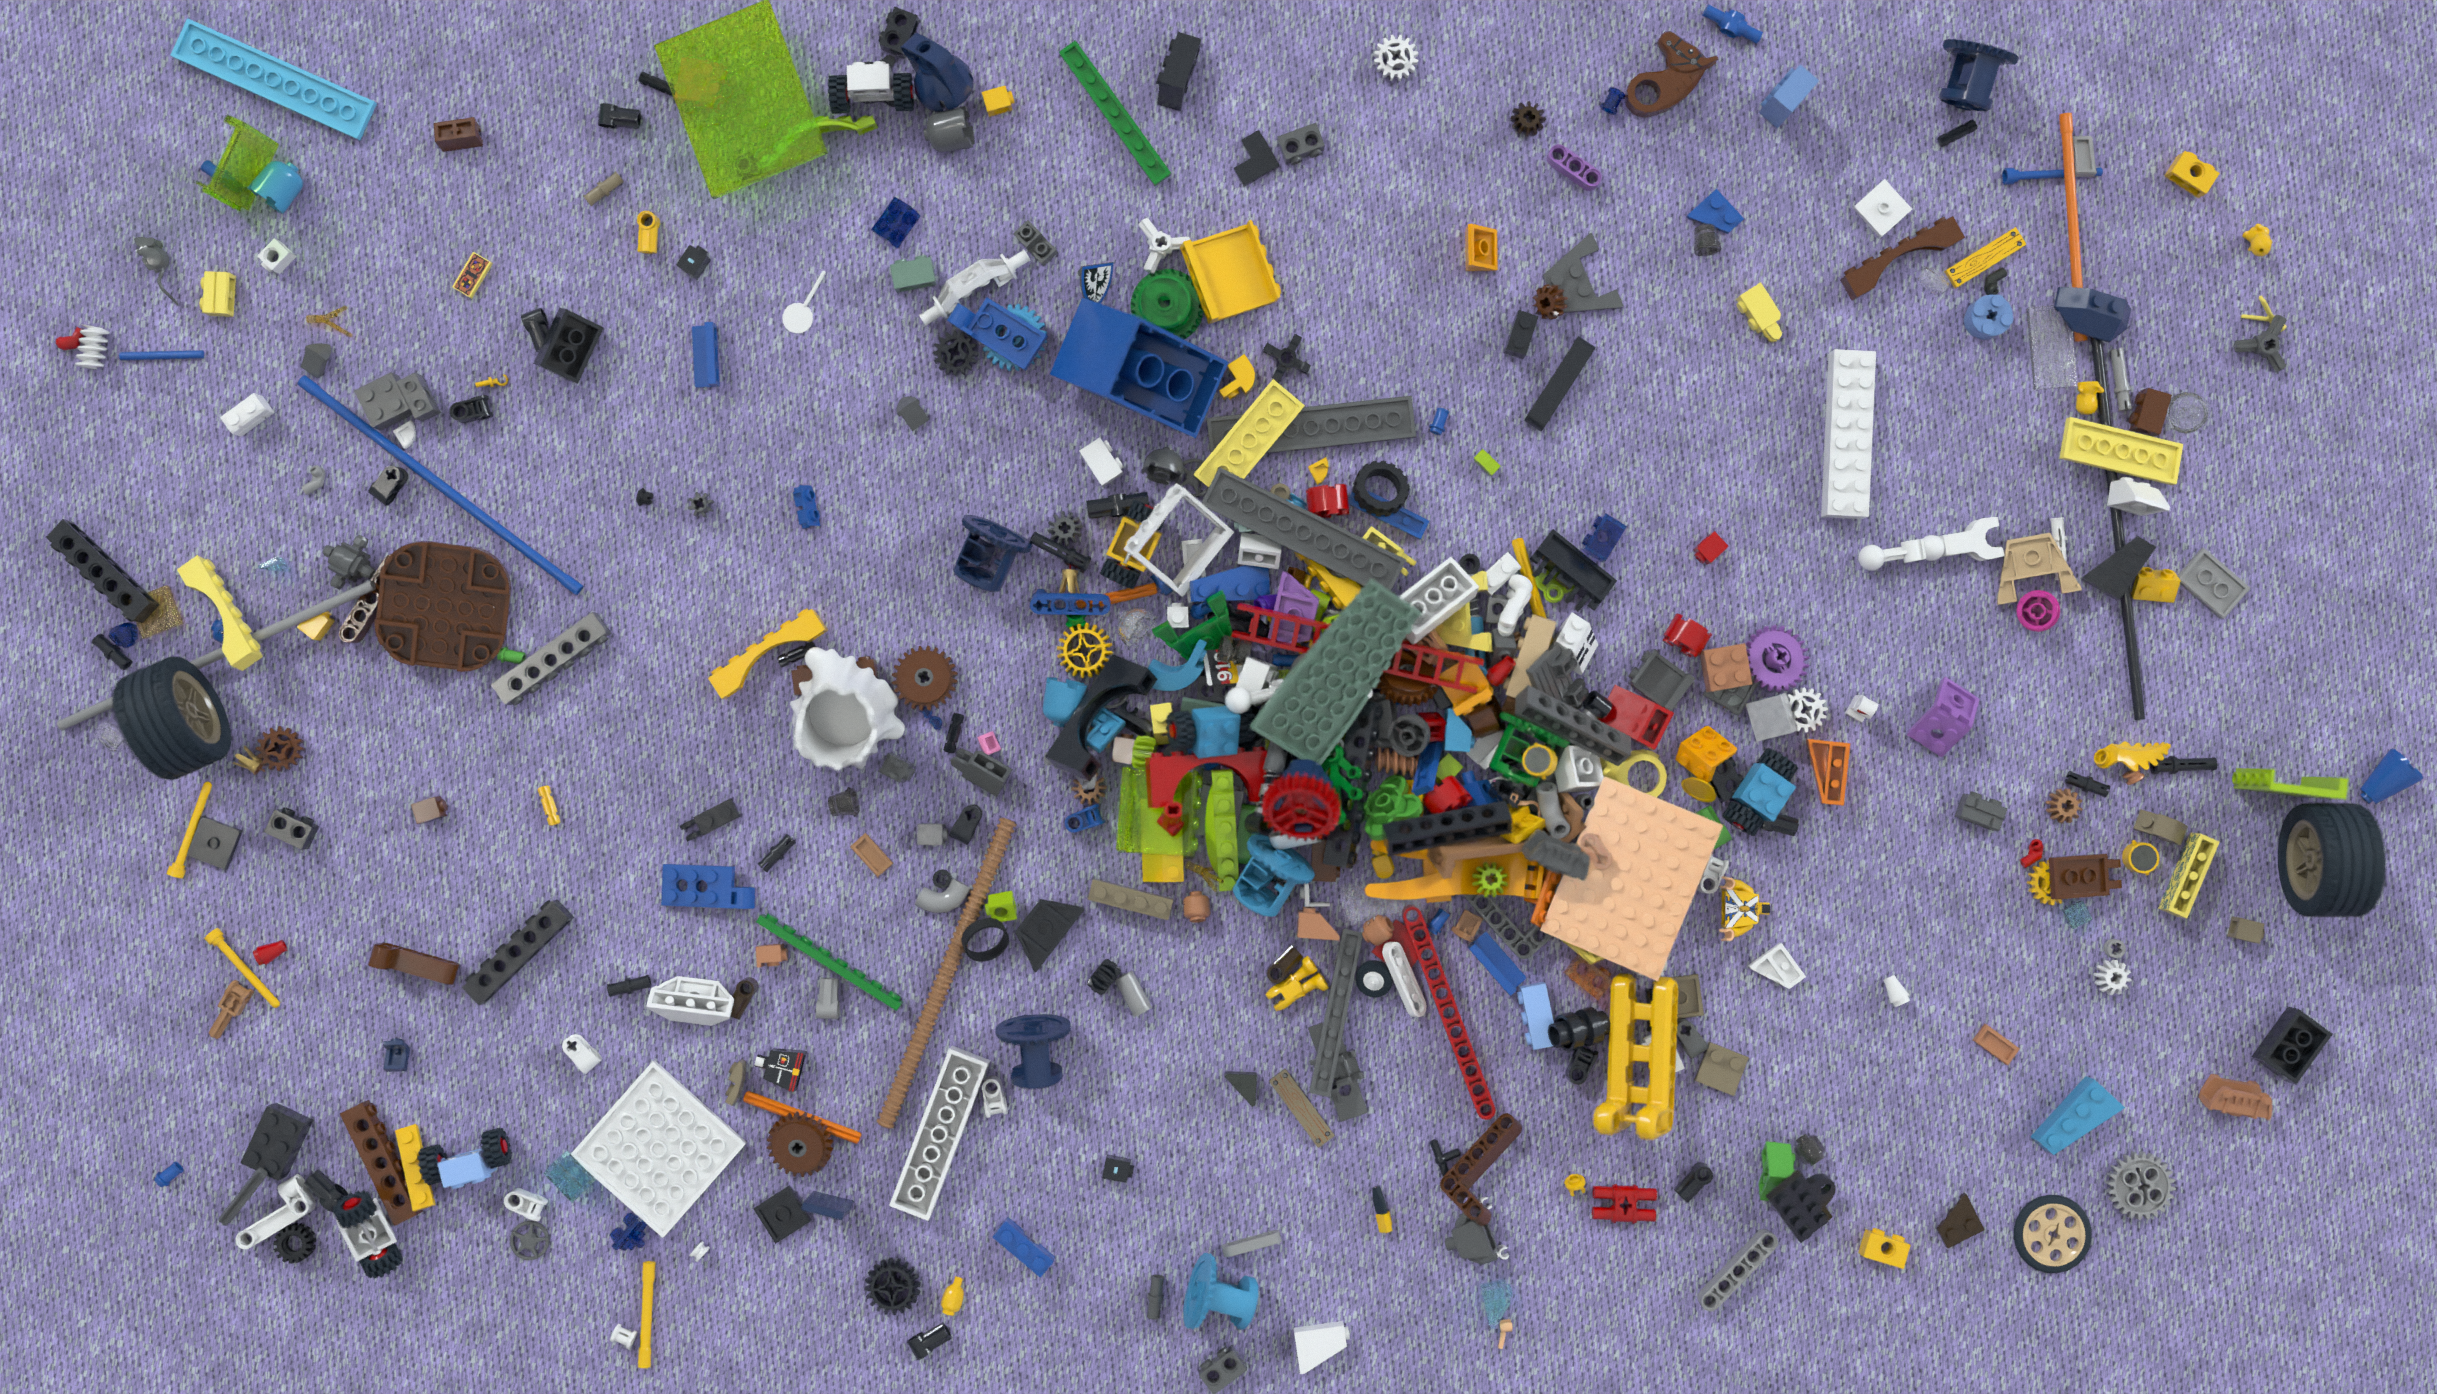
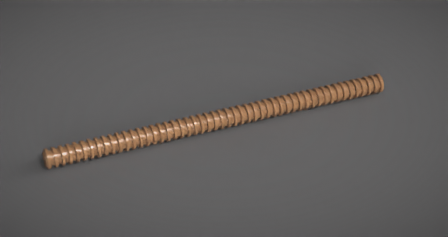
[876,817,1017,1129]

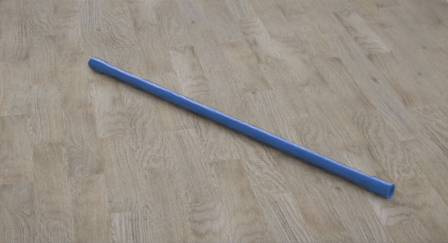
[297,375,584,595]

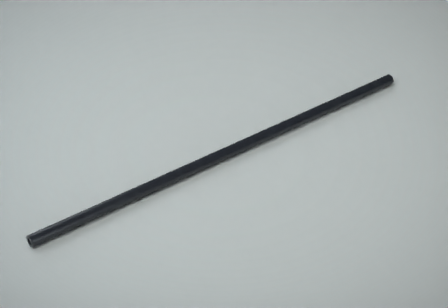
[2090,337,2145,720]

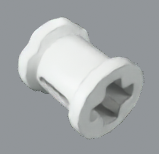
[610,1323,638,1349]

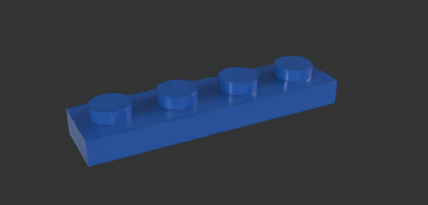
[1348,490,1429,540]

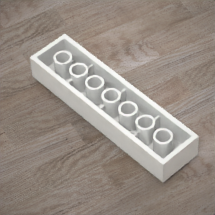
[1821,349,1876,519]
[889,1046,991,1220]

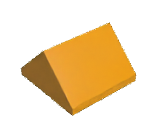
[1465,224,1498,271]

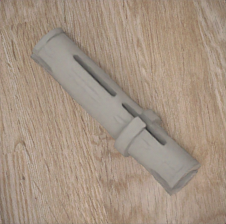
[2110,348,2132,411]

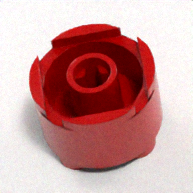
[1306,484,1350,519]
[1662,614,1712,658]
[1423,775,1473,814]

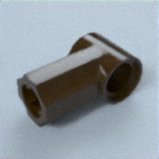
[1266,945,1303,983]
[730,977,759,1020]

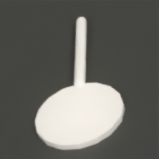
[782,271,826,333]

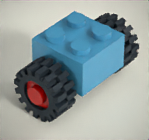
[1166,706,1255,758]
[1722,748,1798,836]

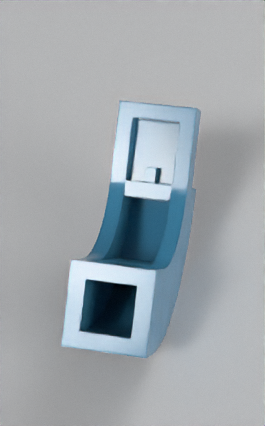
[1148,639,1207,691]

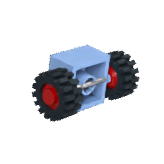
[418,1127,512,1189]

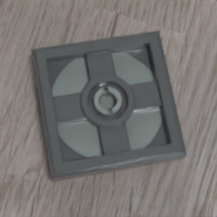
[1702,676,1759,716]

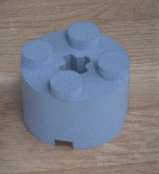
[1964,295,2013,340]

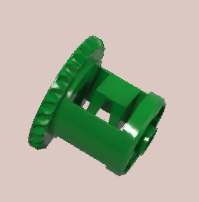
[1130,269,1204,339]
[1489,711,1570,788]

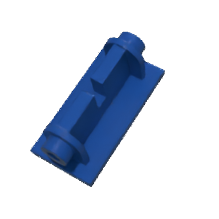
[793,485,820,529]

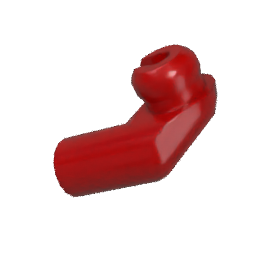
[56,327,84,350]
[2019,839,2043,868]

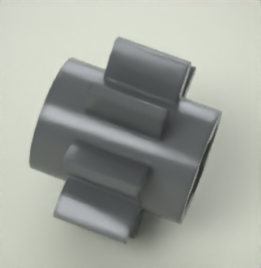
[688,492,714,518]

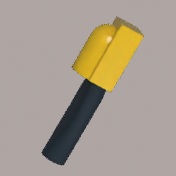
[1372,1186,1393,1233]

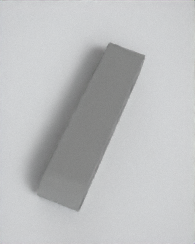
[1697,1229,1778,1312]

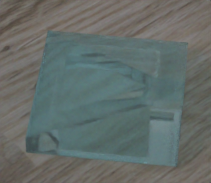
[258,557,290,572]

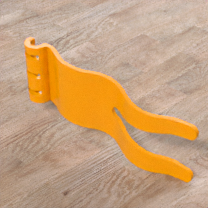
[1364,840,1544,900]

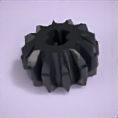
[1087,959,1121,995]

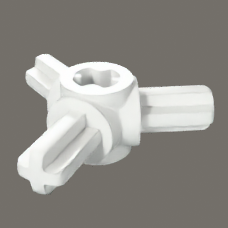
[1138,218,1190,274]

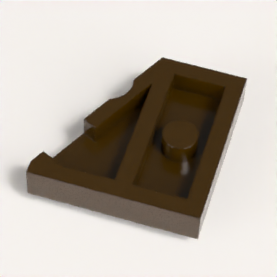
[1936,1193,1985,1249]

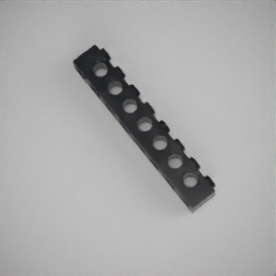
[1323,701,1383,869]

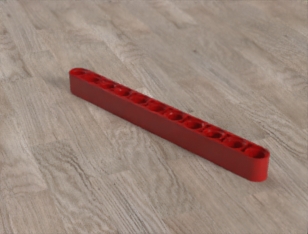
[1401,905,1496,1120]

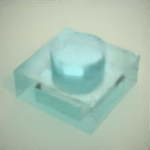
[2062,900,2093,929]

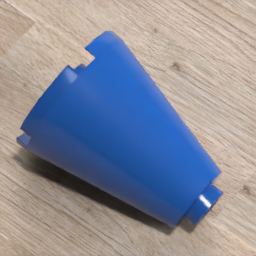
[2360,748,2424,804]

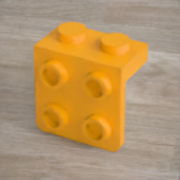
[1439,662,1493,716]
[1675,726,1737,783]

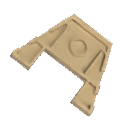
[1997,533,2082,605]

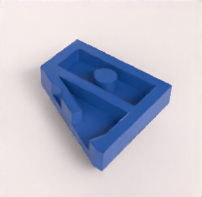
[1686,188,1744,234]

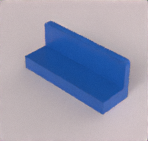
[692,322,720,388]
[1467,932,1526,996]

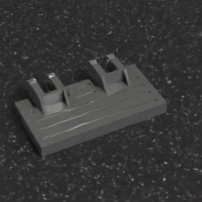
[1526,645,1589,710]

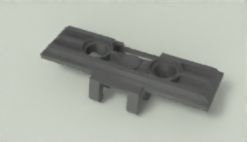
[1308,1022,1368,1122]

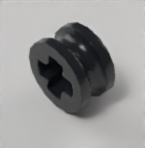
[932,869,952,888]

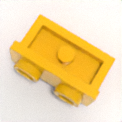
[2131,567,2181,603]

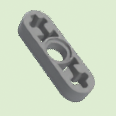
[1221,1230,1282,1257]

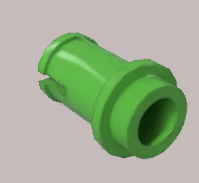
[497,647,526,664]

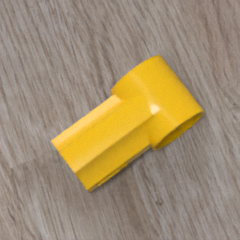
[637,210,660,254]

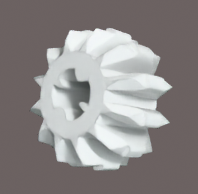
[2093,960,2132,995]

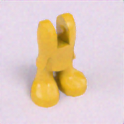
[1265,955,1329,1011]

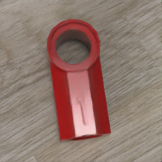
[1157,801,1185,837]

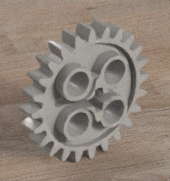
[2105,1151,2176,1220]

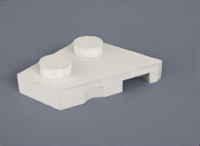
[1748,943,1806,989]

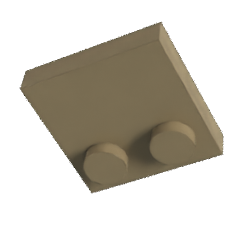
[1694,1041,1749,1096]

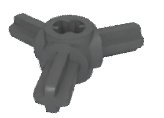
[2233,315,2287,372]

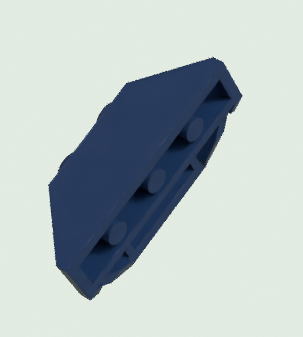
[2054,287,2131,342]

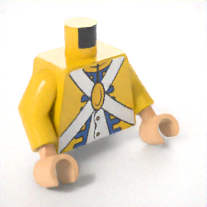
[1719,876,1770,941]

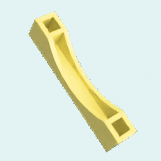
[177,555,263,671]

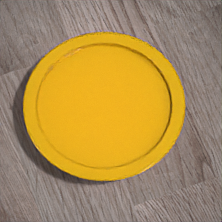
[1681,777,1716,802]

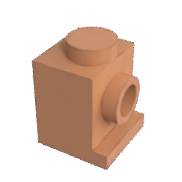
[755,943,788,968]

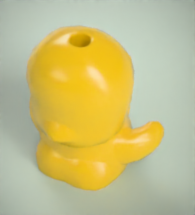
[2242,224,2273,257]
[2076,381,2104,415]

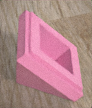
[977,731,1001,755]

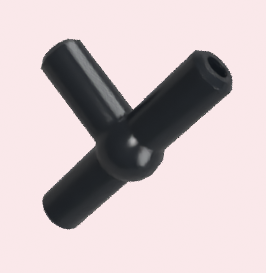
[1430,1139,1461,1176]

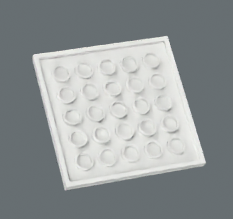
[570,1060,747,1238]

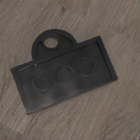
[1766,1169,1836,1243]

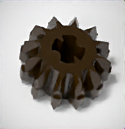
[1510,101,1546,137]

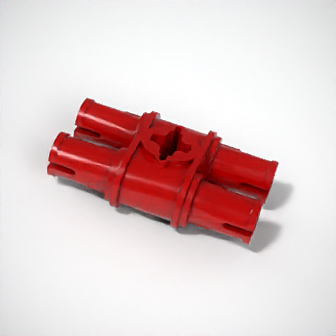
[1592,1184,1657,1224]

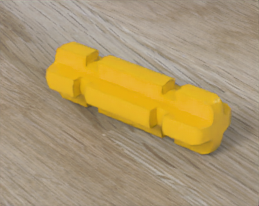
[538,785,560,826]

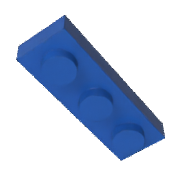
[1411,741,1443,797]

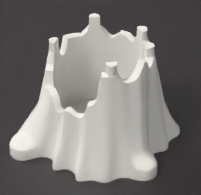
[790,647,905,770]

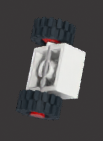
[828,61,914,114]
[333,1190,403,1279]

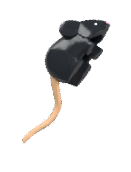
[1488,779,1543,830]

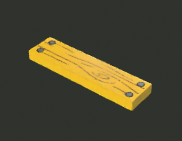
[1944,227,2027,288]

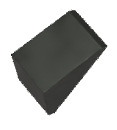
[1224,1071,1257,1107]

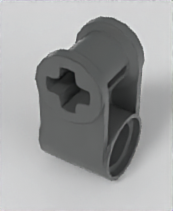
[1677,1018,1709,1059]

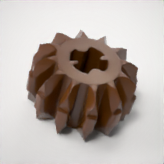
[1532,284,1568,320]

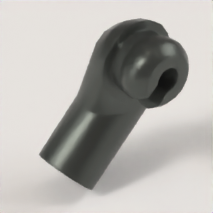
[1984,267,2007,295]

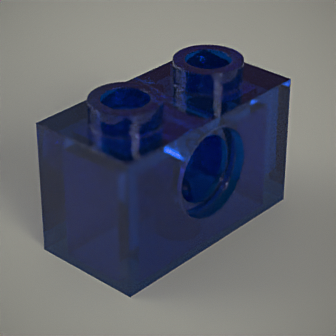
[1581,513,1627,563]

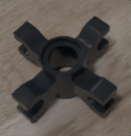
[1263,334,1311,383]

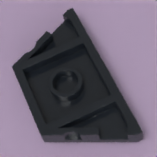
[1015,899,1085,972]

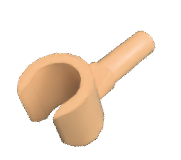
[1498,1319,1512,1349]

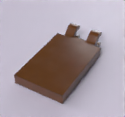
[2049,854,2122,899]

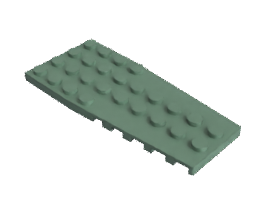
[1250,579,1422,765]

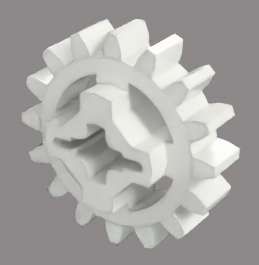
[1374,35,1418,81]
[1787,688,1828,732]

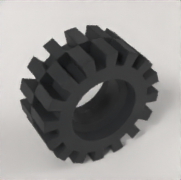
[273,1223,316,1264]

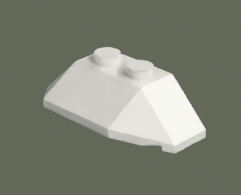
[646,976,734,1026]

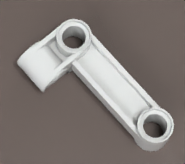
[236,1174,316,1249]

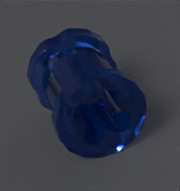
[1600,87,1626,115]

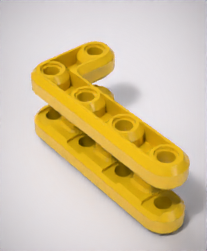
[1593,973,1678,1140]

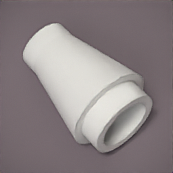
[1883,975,1910,1007]

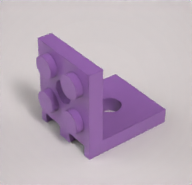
[1907,677,1980,757]

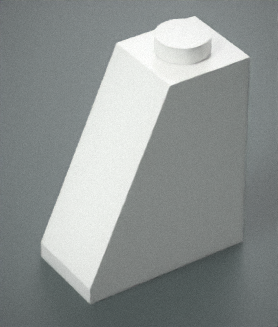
[1294,1321,1350,1374]

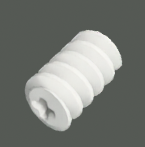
[75,325,110,370]

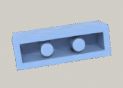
[1517,982,1554,1050]

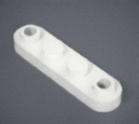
[1382,942,1427,1017]

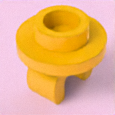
[1564,1174,1586,1197]

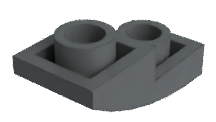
[1013,220,1058,267]

